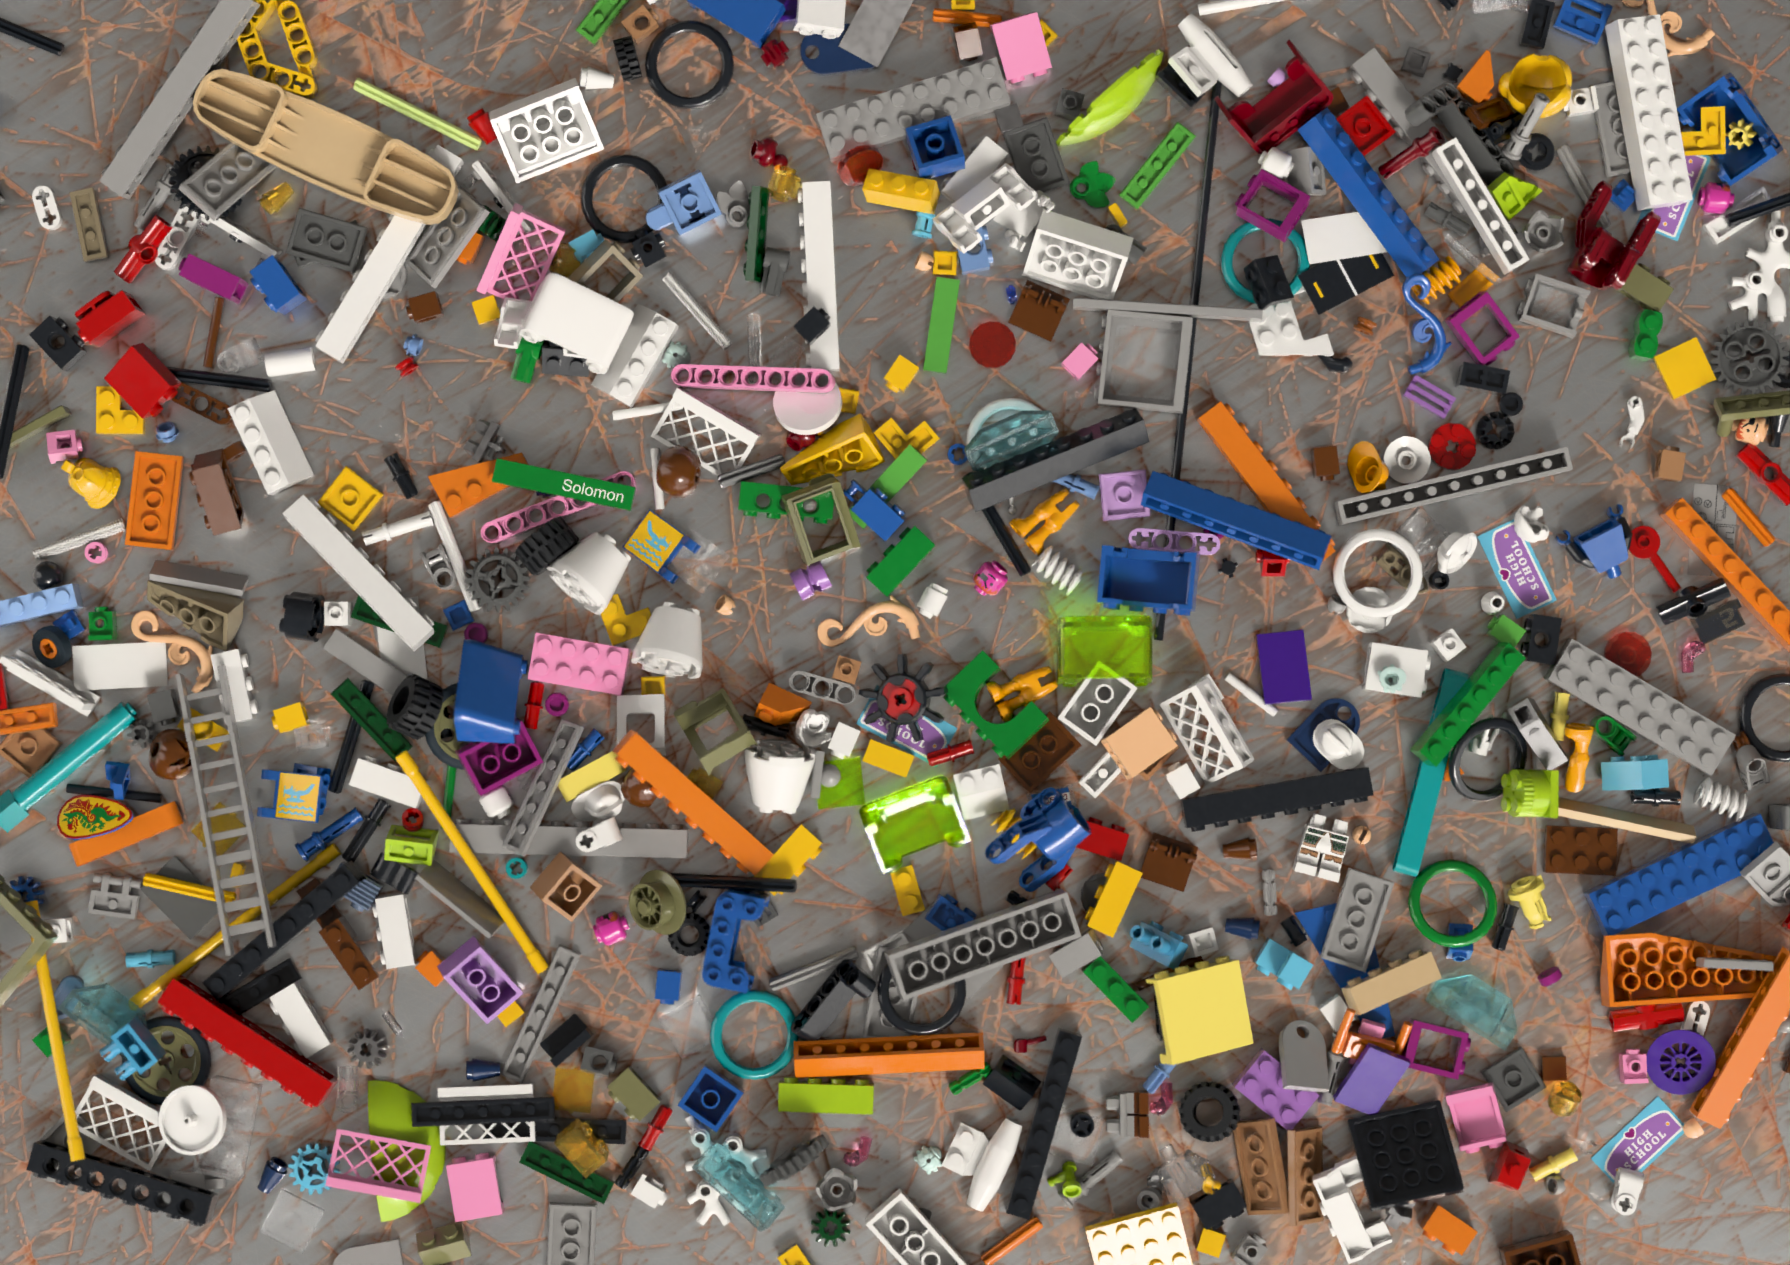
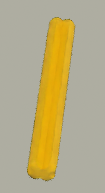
[143,873,236,903]

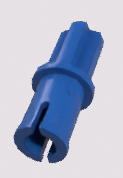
[567,729,605,771]

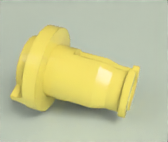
[1507,875,1552,929]

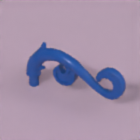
[1402,274,1452,375]

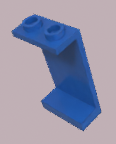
[687,0,786,49]

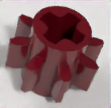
[760,39,790,68]

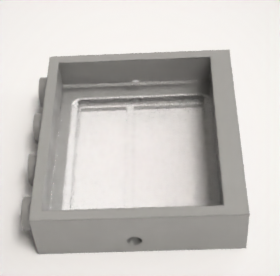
[1094,309,1193,414]

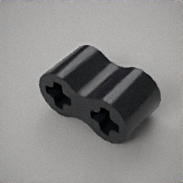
[370,852,419,895]

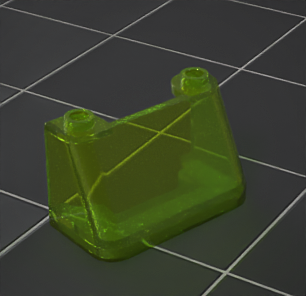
[1056,615,1153,687]
[859,776,971,875]

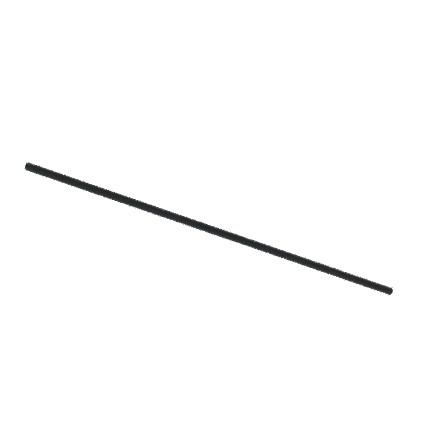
[1154,80,1222,641]

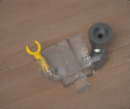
[1137,1144,1221,1211]

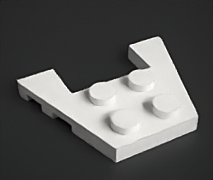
[1247,274,1334,356]

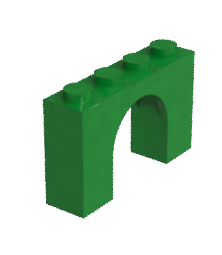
[943,650,1050,759]

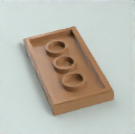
[1233,1118,1288,1215]
[1287,1126,1324,1227]

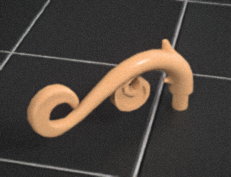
[1622,0,1715,57]
[817,595,920,647]
[131,610,214,693]

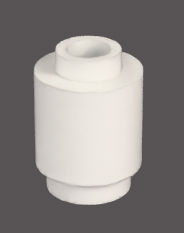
[917,582,948,619]

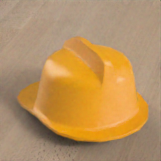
[1347,441,1389,493]

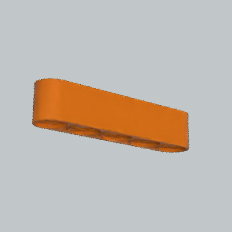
[68,801,184,867]

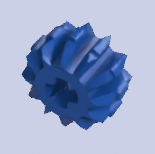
[9,876,45,910]

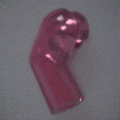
[1681,641,1706,673]
[1150,1082,1173,1116]
[843,1136,872,1167]

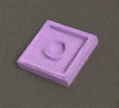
[1098,469,1150,521]

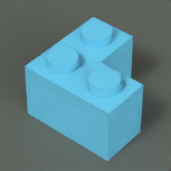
[1601,755,1669,791]
[1253,937,1313,990]

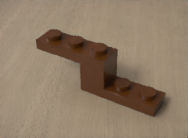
[296,877,380,990]

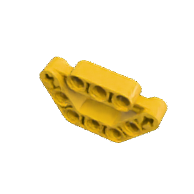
[237,0,318,99]

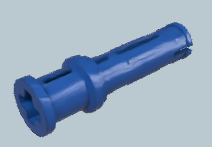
[295,807,364,862]

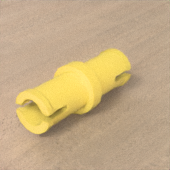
[1550,692,1570,741]
[1529,1147,1578,1182]

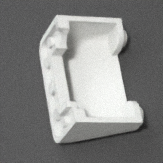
[518,273,634,374]

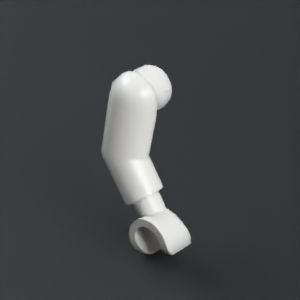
[1619,396,1645,449]

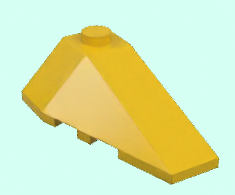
[780,413,885,485]

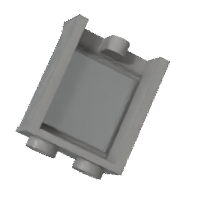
[1517,273,1591,339]

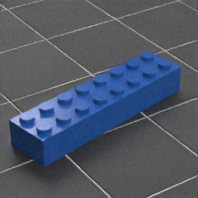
[1583,813,1774,935]

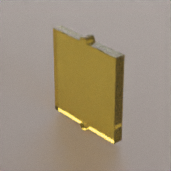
[191,802,246,856]
[553,1067,595,1114]

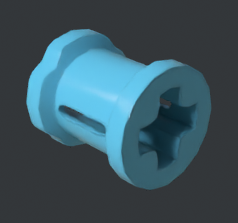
[911,211,937,239]

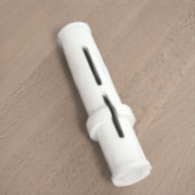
[362,511,434,546]

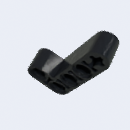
[791,959,876,1041]

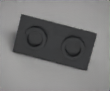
[1483,112,1524,146]

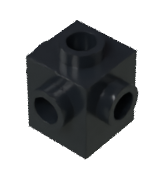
[630,229,667,268]

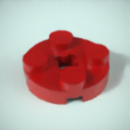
[1428,423,1476,470]

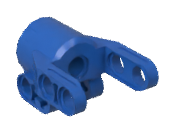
[985,787,1092,892]

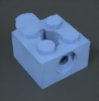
[645,169,722,235]

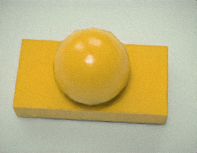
[177,707,229,752]

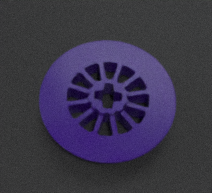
[1646,1030,1716,1095]

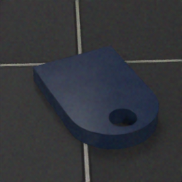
[800,23,874,75]
[1286,698,1360,772]

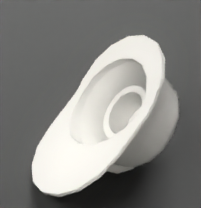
[1313,719,1364,770]
[571,781,624,821]

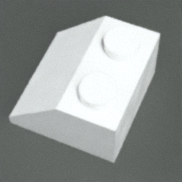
[953,763,1009,820]

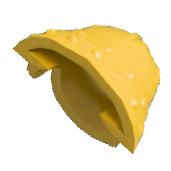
[61,457,121,509]

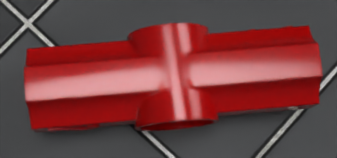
[114,215,173,284]
[1736,443,1790,506]
[1609,1003,1684,1032]

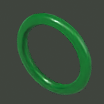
[1408,859,1497,948]

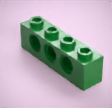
[738,481,834,524]

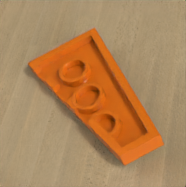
[428,452,529,518]

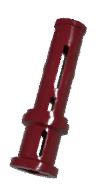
[1378,126,1445,179]

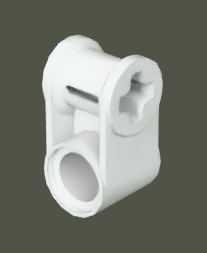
[576,817,623,852]
[1611,1167,1644,1216]

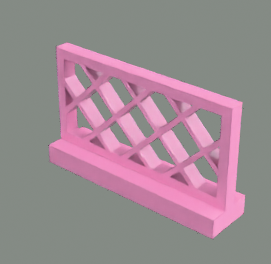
[476,203,566,301]
[325,1129,431,1203]

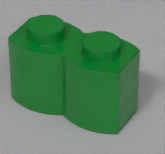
[1628,309,1663,361]

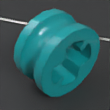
[506,857,528,879]

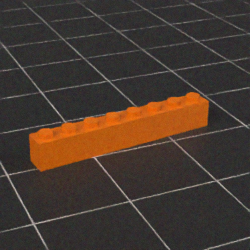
[1197,401,1336,569]
[1659,497,1790,652]
[612,730,774,876]
[1689,947,1790,1129]
[794,1032,985,1078]

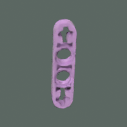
[1128,528,1220,555]

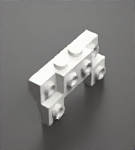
[932,163,1038,253]
[494,297,586,359]
[1312,1156,1393,1264]

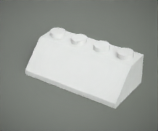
[591,304,679,408]
[227,390,315,495]

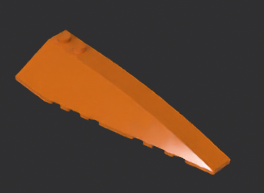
[1600,933,1776,1007]

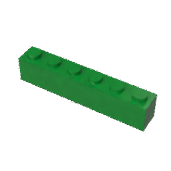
[1410,642,1526,767]

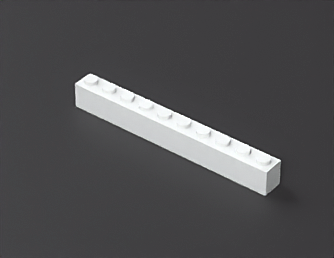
[315,145,464,364]

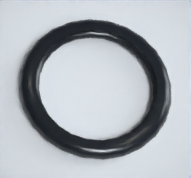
[645,20,734,109]
[581,154,667,243]
[1739,673,1790,763]
[1449,717,1527,802]
[877,963,966,1036]

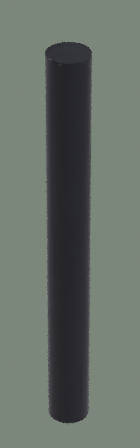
[66,784,162,803]

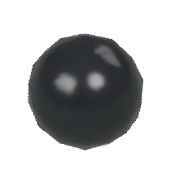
[32,561,63,590]

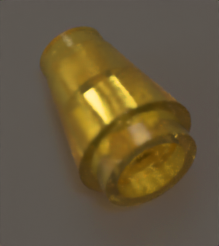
[258,182,294,215]

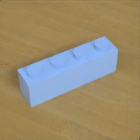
[0,583,84,628]

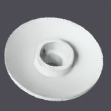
[1383,436,1431,484]

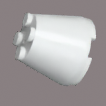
[546,531,631,615]
[631,602,703,679]
[744,739,816,814]

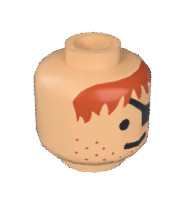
[1732,417,1769,445]

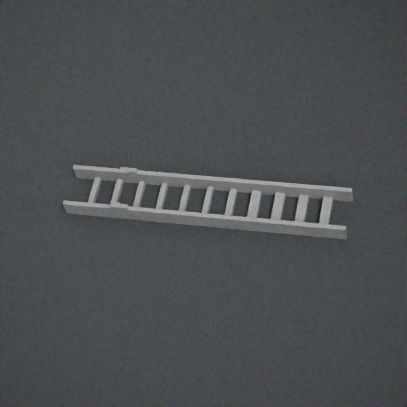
[175,665,277,956]

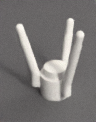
[1468,712,1508,756]

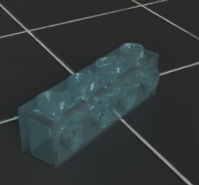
[691,1143,785,1232]

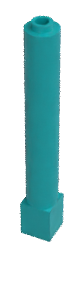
[0,702,137,833]

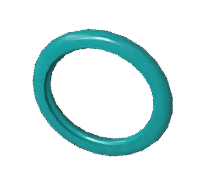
[1221,218,1310,304]
[710,990,799,1080]

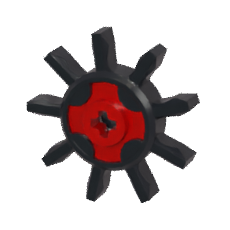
[859,654,948,742]

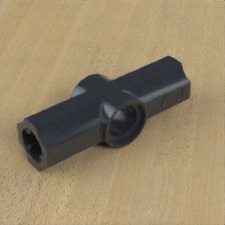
[1656,578,1731,625]

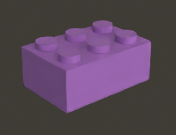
[437,935,523,1024]
[1232,1048,1320,1130]

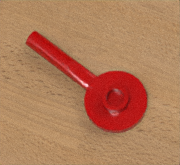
[1629,526,1681,593]

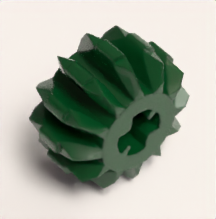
[479,205,507,242]
[811,1207,851,1247]

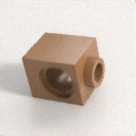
[621,5,659,45]
[1653,446,1686,482]
[832,655,862,685]

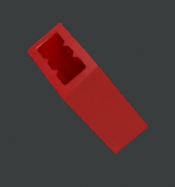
[104,343,181,419]

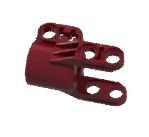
[1567,180,1661,290]

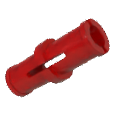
[1006,957,1026,1005]

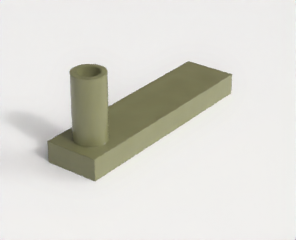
[1713,390,1790,437]

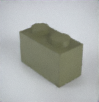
[1615,263,1674,312]
[607,1065,662,1122]
[416,1221,472,1265]

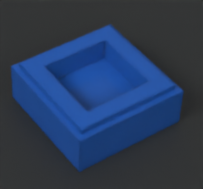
[443,600,475,631]

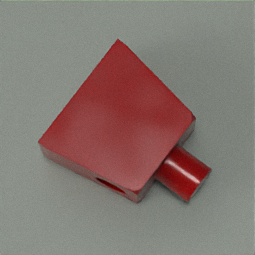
[1488,1141,1531,1191]

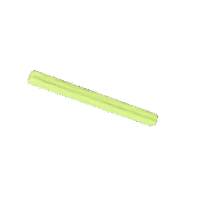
[353,78,482,150]

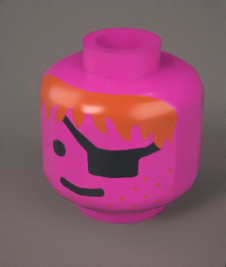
[1698,182,1735,214]
[973,560,1008,596]
[593,911,630,946]

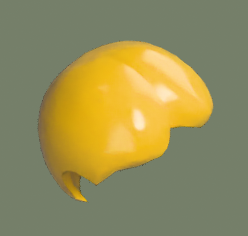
[1498,53,1572,119]

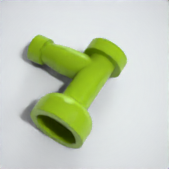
[1047,1161,1082,1198]

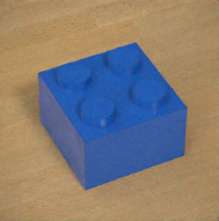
[905,115,965,179]
[249,255,307,315]
[678,1063,745,1132]

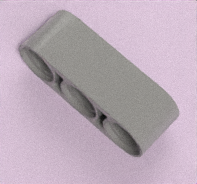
[789,671,856,705]

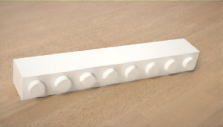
[798,181,840,372]
[282,494,435,652]

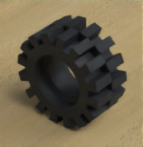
[613,36,642,82]
[668,913,710,957]

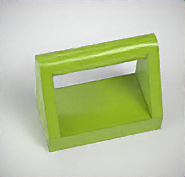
[384,824,439,866]

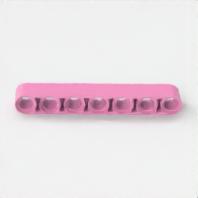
[671,364,836,393]
[481,471,636,544]

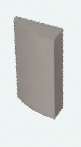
[415,860,505,939]

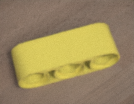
[558,751,627,803]

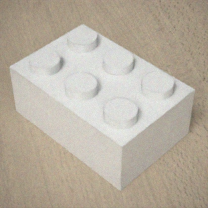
[1057,660,1137,746]

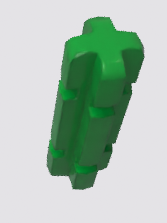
[949,1062,992,1095]

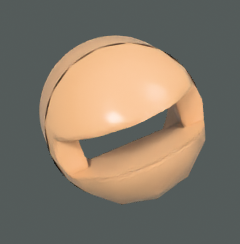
[914,250,934,271]
[715,594,735,615]
[1352,825,1371,845]
[1683,1117,1704,1138]

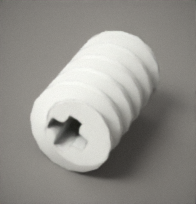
[1032,545,1083,596]
[1693,777,1748,822]

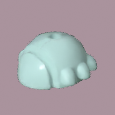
[662,341,691,368]
[1378,664,1406,693]
[913,1145,942,1175]

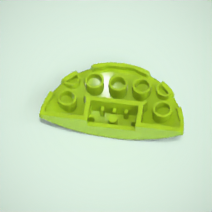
[1056,49,1164,146]
[368,1080,446,1222]

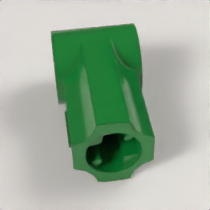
[510,337,544,384]

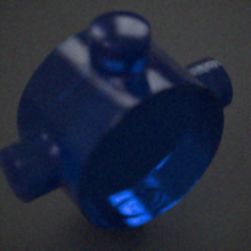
[1006,285,1017,304]

